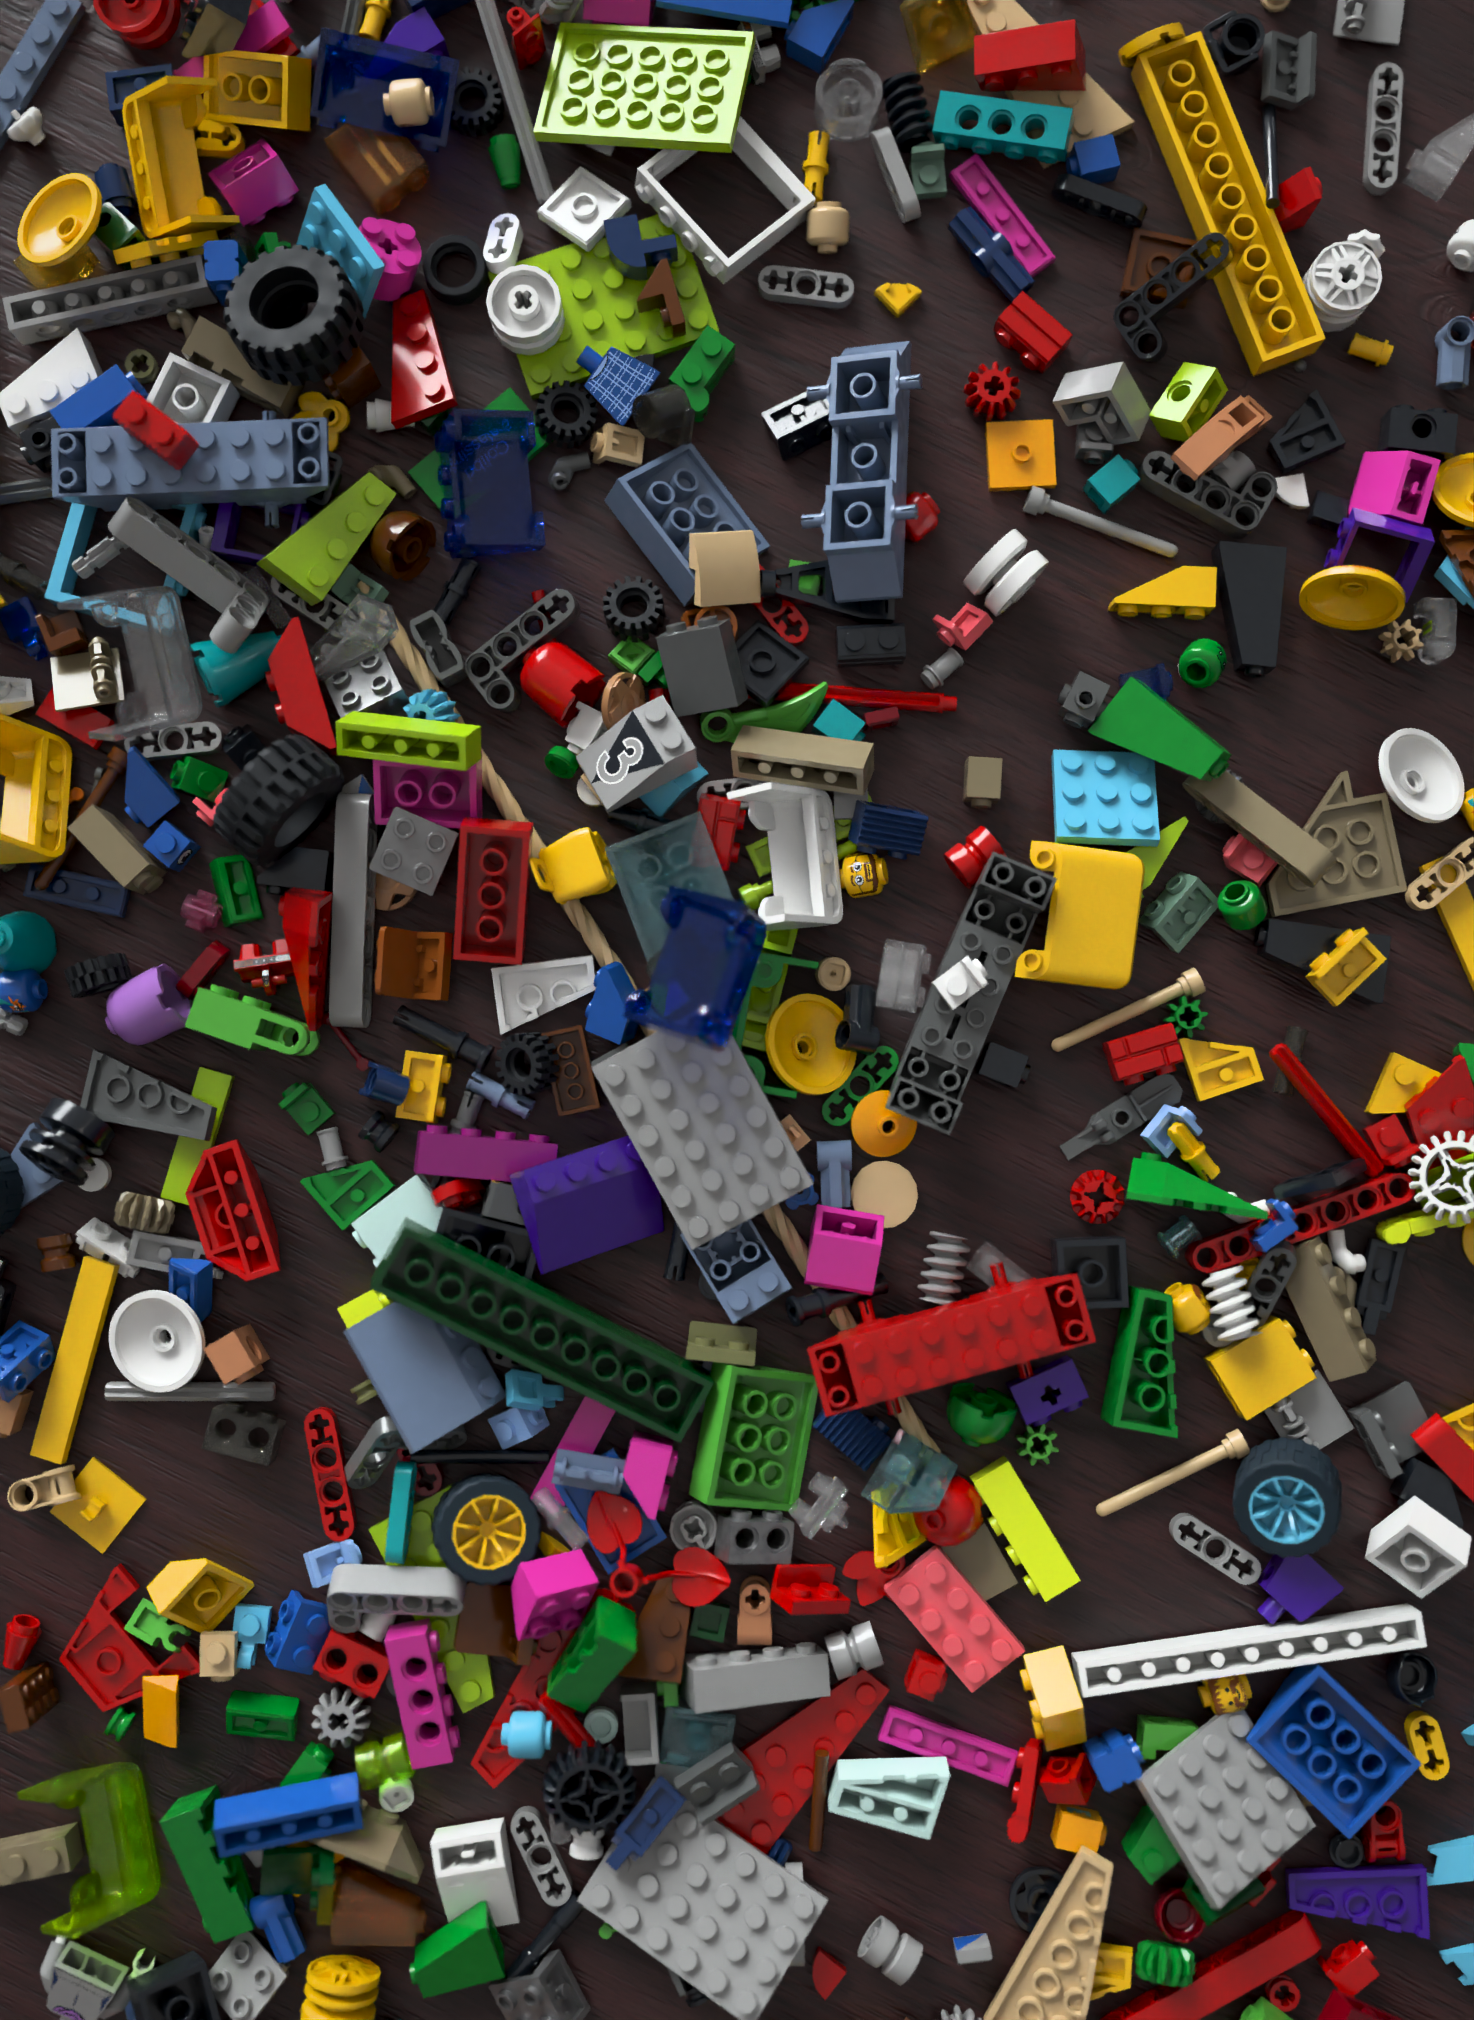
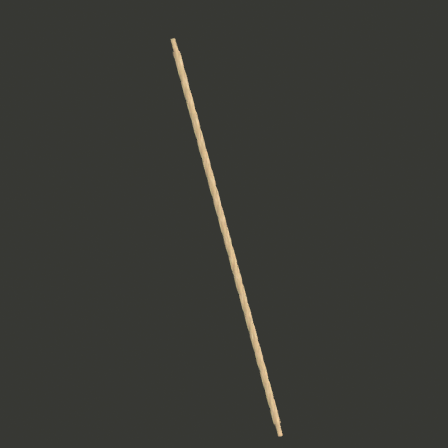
[356,581,954,1478]

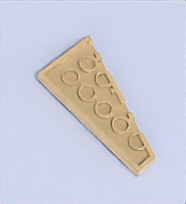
[961,0,1135,169]

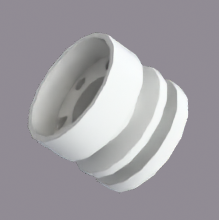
[1302,241,1382,332]

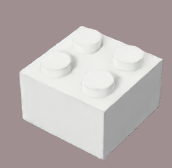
[146,353,240,424]
[1365,1496,1472,1599]

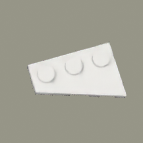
[491,955,596,1035]

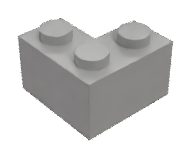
[1052,361,1151,445]

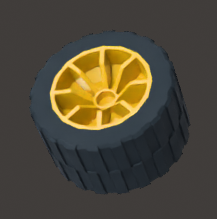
[431,1473,541,1586]

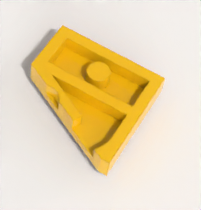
[1178,1038,1264,1101]
[1365,1052,1442,1114]
[872,1476,926,1568]

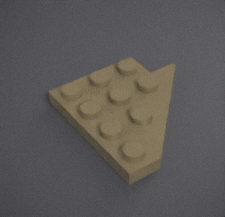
[1265,771,1407,918]

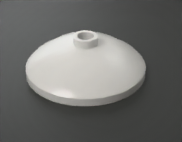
[1379,728,1464,823]
[109,1290,205,1393]

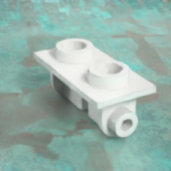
[75,1217,141,1278]

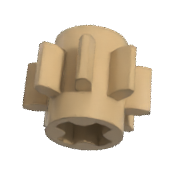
[1378,619,1424,663]

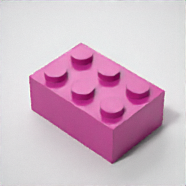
[373,751,483,828]

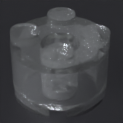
[814,58,883,142]

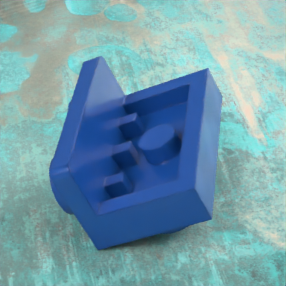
[265,1590,331,1675]

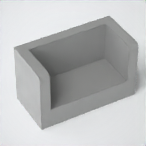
[620,1682,661,1766]

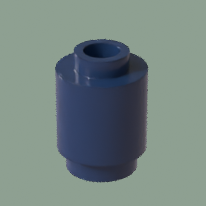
[94,163,135,217]

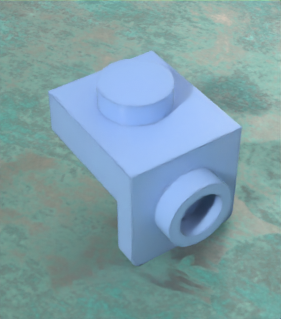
[1140,1104,1203,1159]
[487,1407,549,1450]
[303,1540,362,1588]

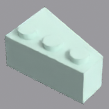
[828,1756,950,1840]

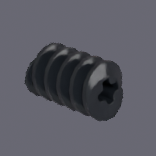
[881,71,933,153]

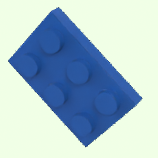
[555,1447,667,1574]

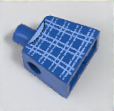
[576,345,661,426]

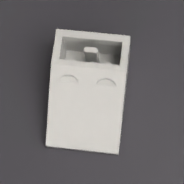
[430,1817,520,1927]

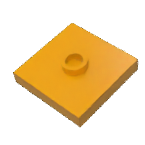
[985,419,1057,491]

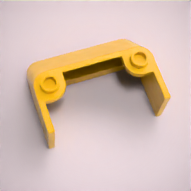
[122,76,240,238]
[0,713,72,864]

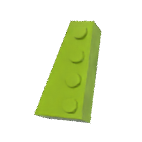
[256,472,397,606]

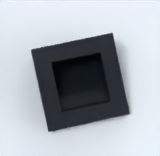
[1306,490,1349,532]

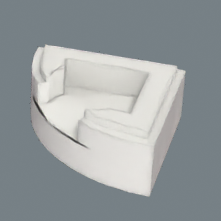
[1275,473,1309,510]

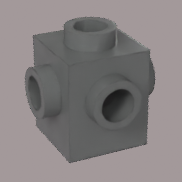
[1056,671,1110,729]

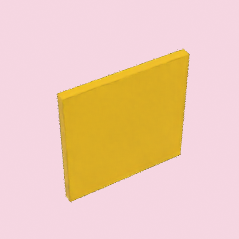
[50,1457,146,1554]

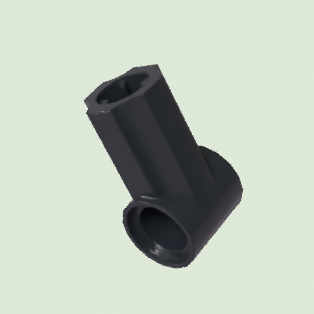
[835,984,880,1056]

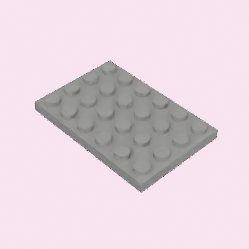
[591,1000,814,1250]
[577,1776,828,2020]

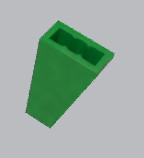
[1088,676,1232,782]

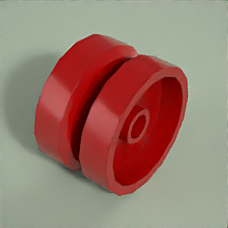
[93,0,181,50]

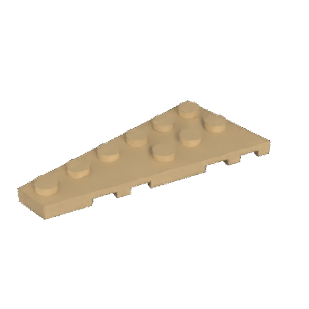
[983,1845,1113,2020]

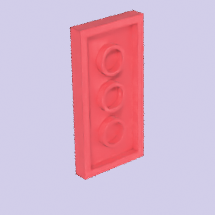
[884,1544,1025,1693]

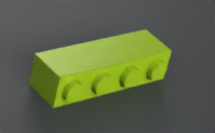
[336,711,481,771]

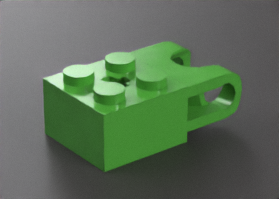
[185,984,320,1056]

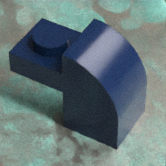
[603,214,678,280]

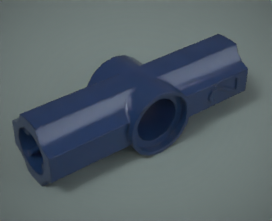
[948,206,1035,303]

